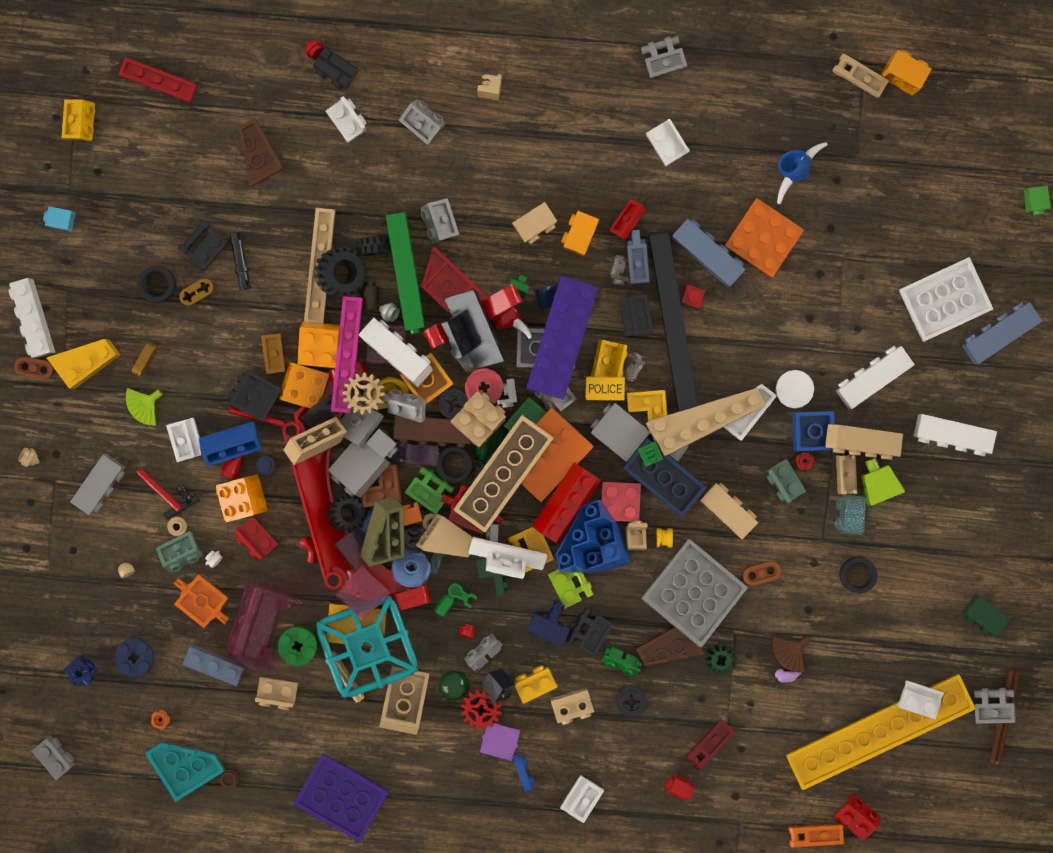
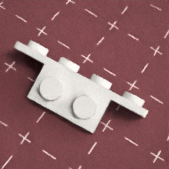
[468,537,547,579]

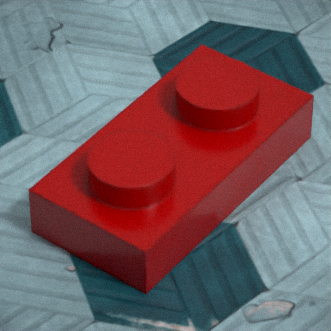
[609,199,646,240]

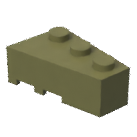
[360,497,405,567]

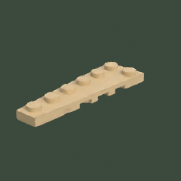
[646,388,766,457]

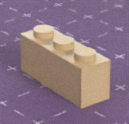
[284,417,347,465]
[699,483,758,540]

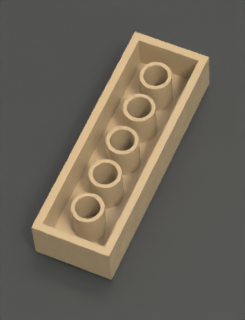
[454,414,554,532]

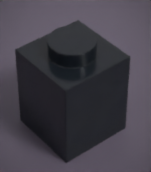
[481,669,516,702]

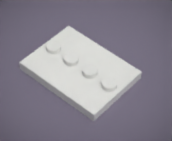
[899,257,993,342]

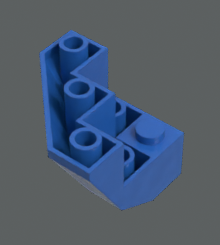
[556,500,630,573]

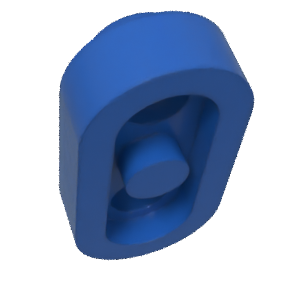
[513,754,535,792]

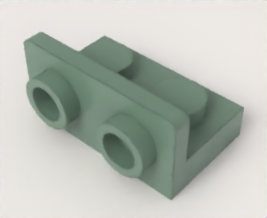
[766,459,806,504]
[156,531,203,573]

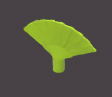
[126,388,163,425]

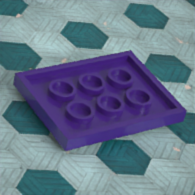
[294,753,389,842]

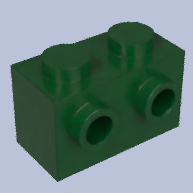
[962,594,1010,637]

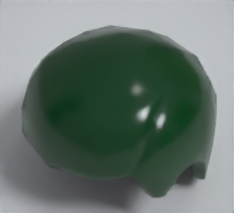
[439,671,470,700]

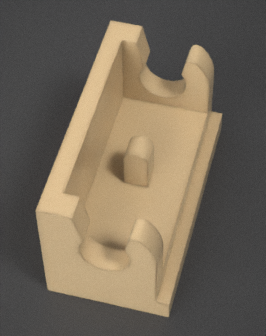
[477,74,502,101]
[836,455,857,494]

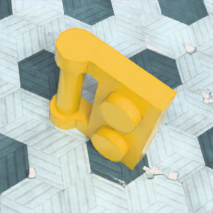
[507,527,554,572]

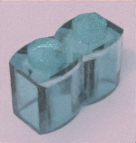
[835,495,866,535]

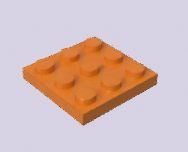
[724,198,804,278]

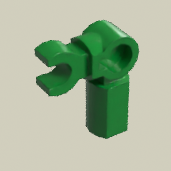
[434,582,477,617]

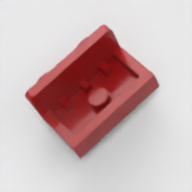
[834,794,881,841]

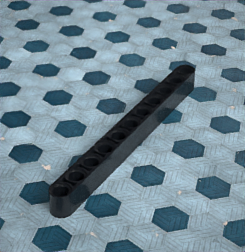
[649,231,698,412]

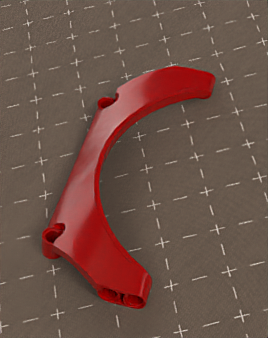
[282,361,431,611]

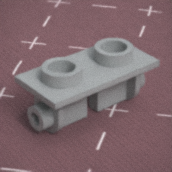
[464,633,503,671]

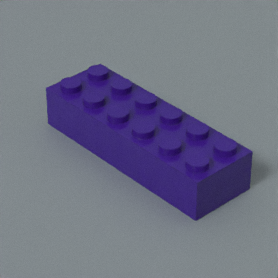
[526,276,598,400]

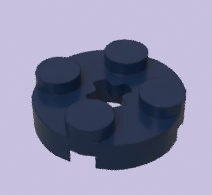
[114,638,154,677]

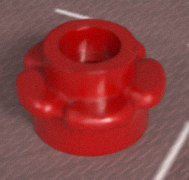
[795,452,815,470]
[459,624,477,639]

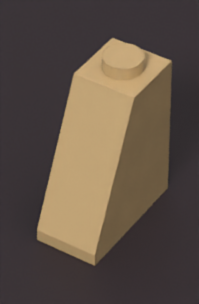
[416,514,473,557]

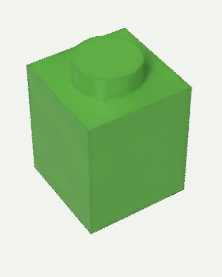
[1024,186,1051,216]

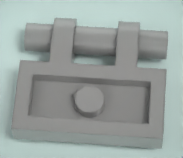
[641,36,687,79]
[974,688,1016,724]

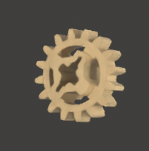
[342,373,386,416]

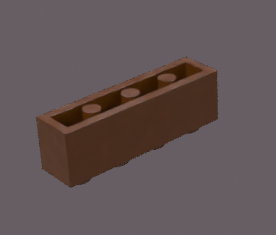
[394,416,471,448]

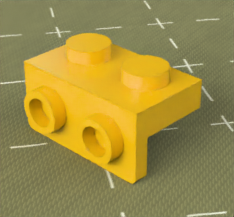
[591,339,627,377]

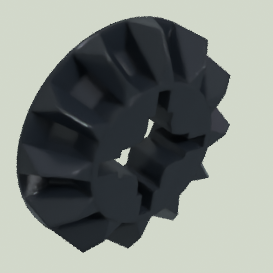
[438,389,468,419]
[404,524,426,554]
[616,686,647,717]

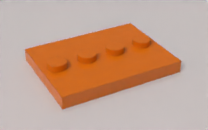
[521,407,594,502]

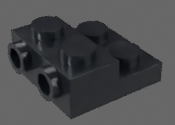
[227,370,282,423]

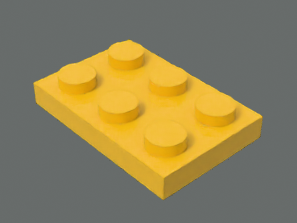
[326,603,387,647]

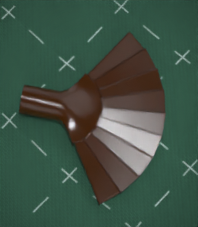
[772,636,810,673]

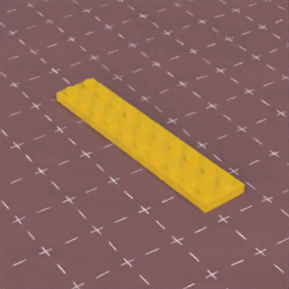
[785,674,975,790]

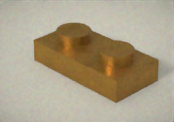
[261,333,286,374]

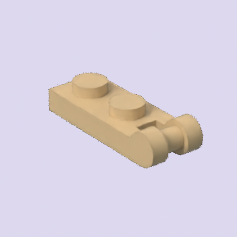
[832,54,889,98]

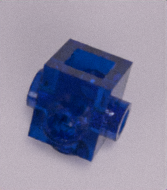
[63,655,97,687]

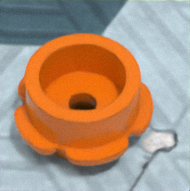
[151,710,170,729]

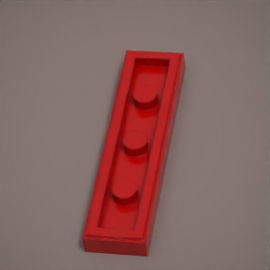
[118,57,198,103]

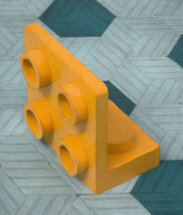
[278,362,329,408]

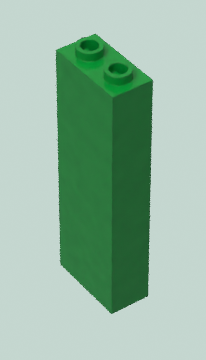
[386,212,426,335]

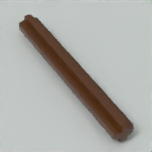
[990,670,1020,764]

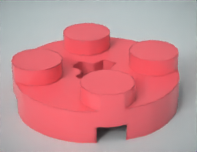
[465,368,503,405]

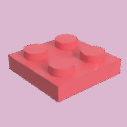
[601,482,641,522]

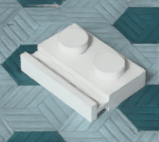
[646,119,690,166]
[166,418,201,462]
[898,680,944,719]
[560,775,604,823]

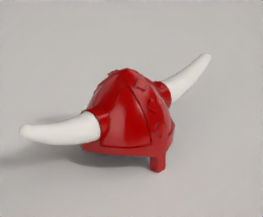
[492,307,532,338]

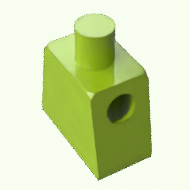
[861,458,905,506]

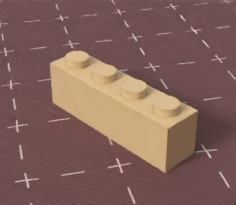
[825,424,903,460]

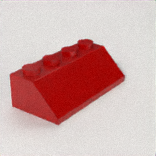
[532,462,603,545]

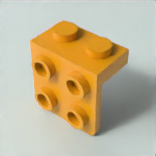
[216,474,268,522]

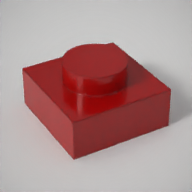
[681,284,706,309]

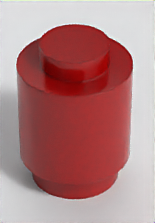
[665,775,695,800]

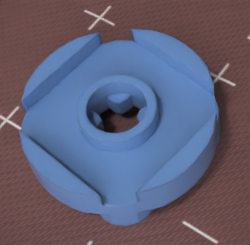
[392,550,431,587]

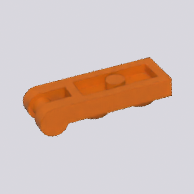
[789,823,844,847]

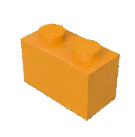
[561,211,599,256]

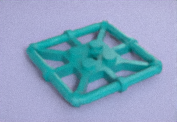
[315,595,418,698]

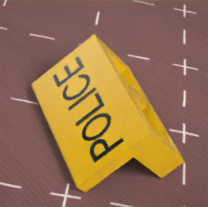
[585,376,625,400]

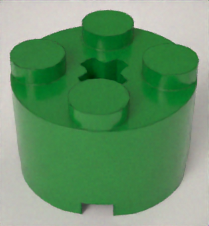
[278,625,319,666]

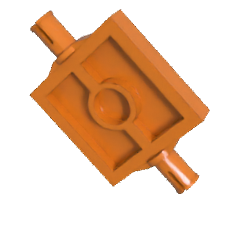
[174,574,229,628]

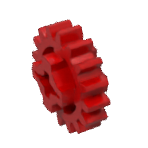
[460,688,502,730]

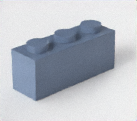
[183,644,247,686]

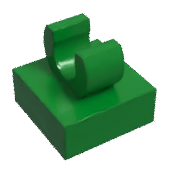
[509,274,529,300]
[638,441,663,467]

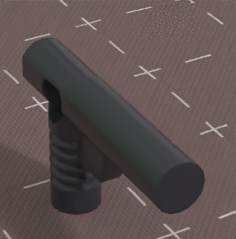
[163,484,200,520]

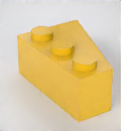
[47,339,120,389]

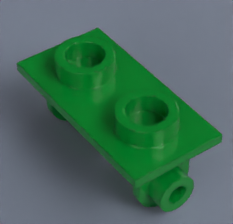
[601,647,643,676]

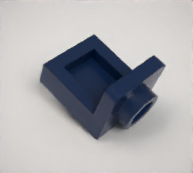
[535,283,559,309]

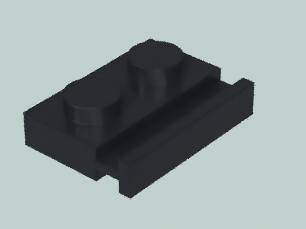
[619,294,653,337]

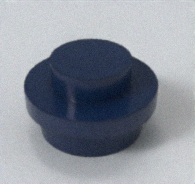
[256,456,275,475]

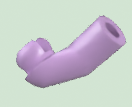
[775,669,801,683]

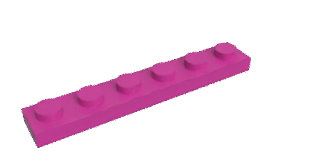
[331,296,363,414]

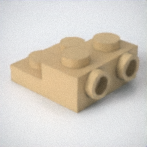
[451,392,506,448]

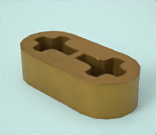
[179,279,215,306]
[131,341,158,378]

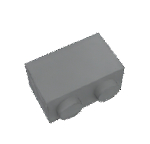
[366,429,399,459]

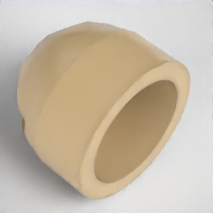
[118,563,135,579]

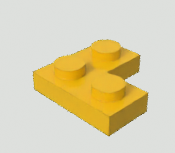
[627,390,667,421]

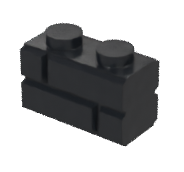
[313,47,359,90]

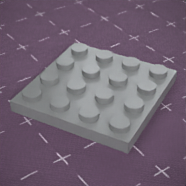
[641,539,748,647]

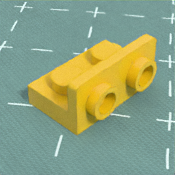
[62,100,95,141]
[514,665,558,704]

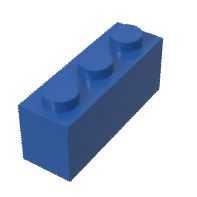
[199,421,262,467]

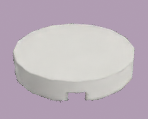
[775,370,814,408]

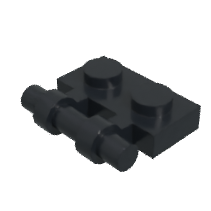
[567,607,614,657]

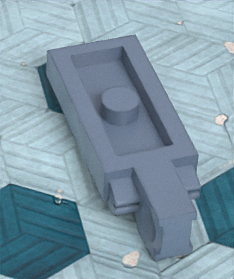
[627,230,650,284]

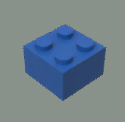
[792,411,835,451]

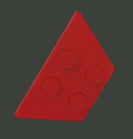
[421,247,488,313]

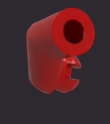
[299,536,317,563]

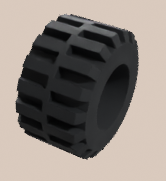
[314,248,367,296]

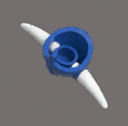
[777,142,827,204]

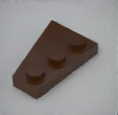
[238,118,284,187]
[635,626,704,666]

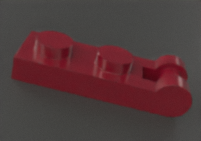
[685,719,736,771]

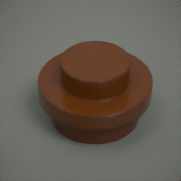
[219,769,239,789]

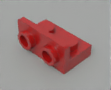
[234,515,279,560]

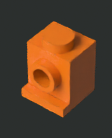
[403,502,423,526]

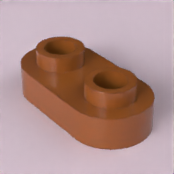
[14,357,54,380]
[742,561,781,586]

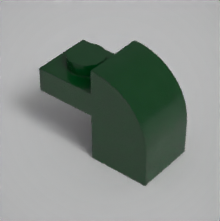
[476,558,508,596]

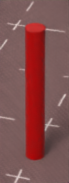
[228,406,286,428]
[136,468,182,512]

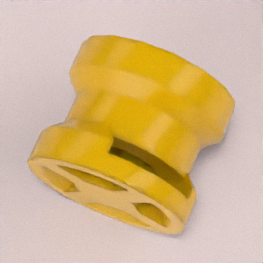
[656,528,673,548]

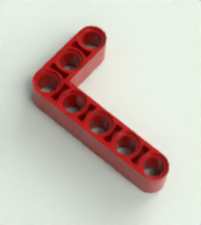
[423,284,523,349]

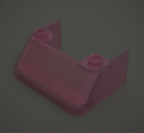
[226,583,303,675]

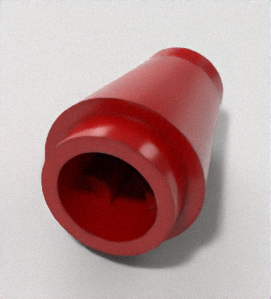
[220,455,244,481]

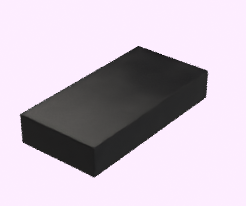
[300,392,337,429]

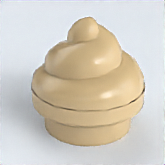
[18,447,39,467]

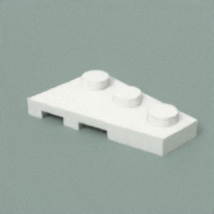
[723,384,777,441]

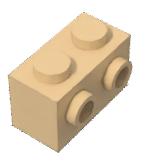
[550,687,594,725]

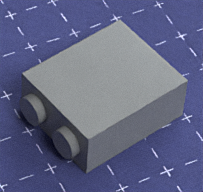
[590,403,651,462]
[328,441,390,498]

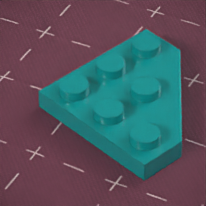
[145,742,225,802]

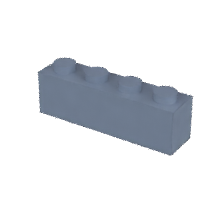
[671,218,745,288]
[962,302,1042,365]

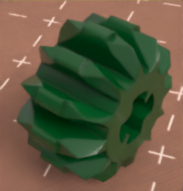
[704,643,737,676]

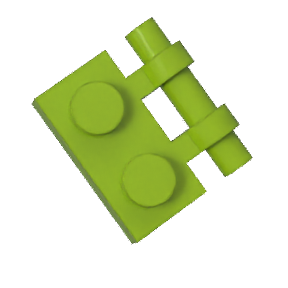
[548,569,594,608]

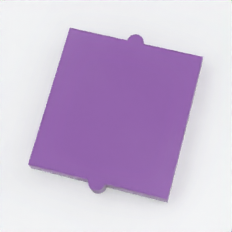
[480,723,520,761]

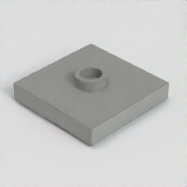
[340,403,384,448]

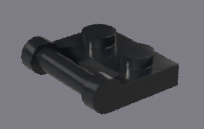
[178,219,229,271]

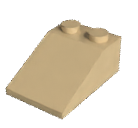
[379,666,429,735]

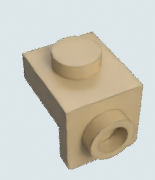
[625,520,648,550]

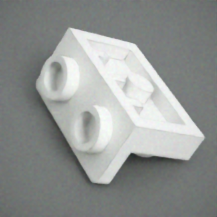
[326,96,367,143]

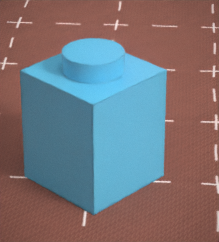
[43,206,76,232]

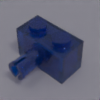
[527,601,570,647]

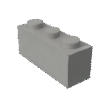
[70,454,126,515]

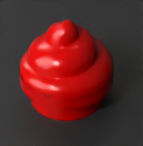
[305,40,324,60]

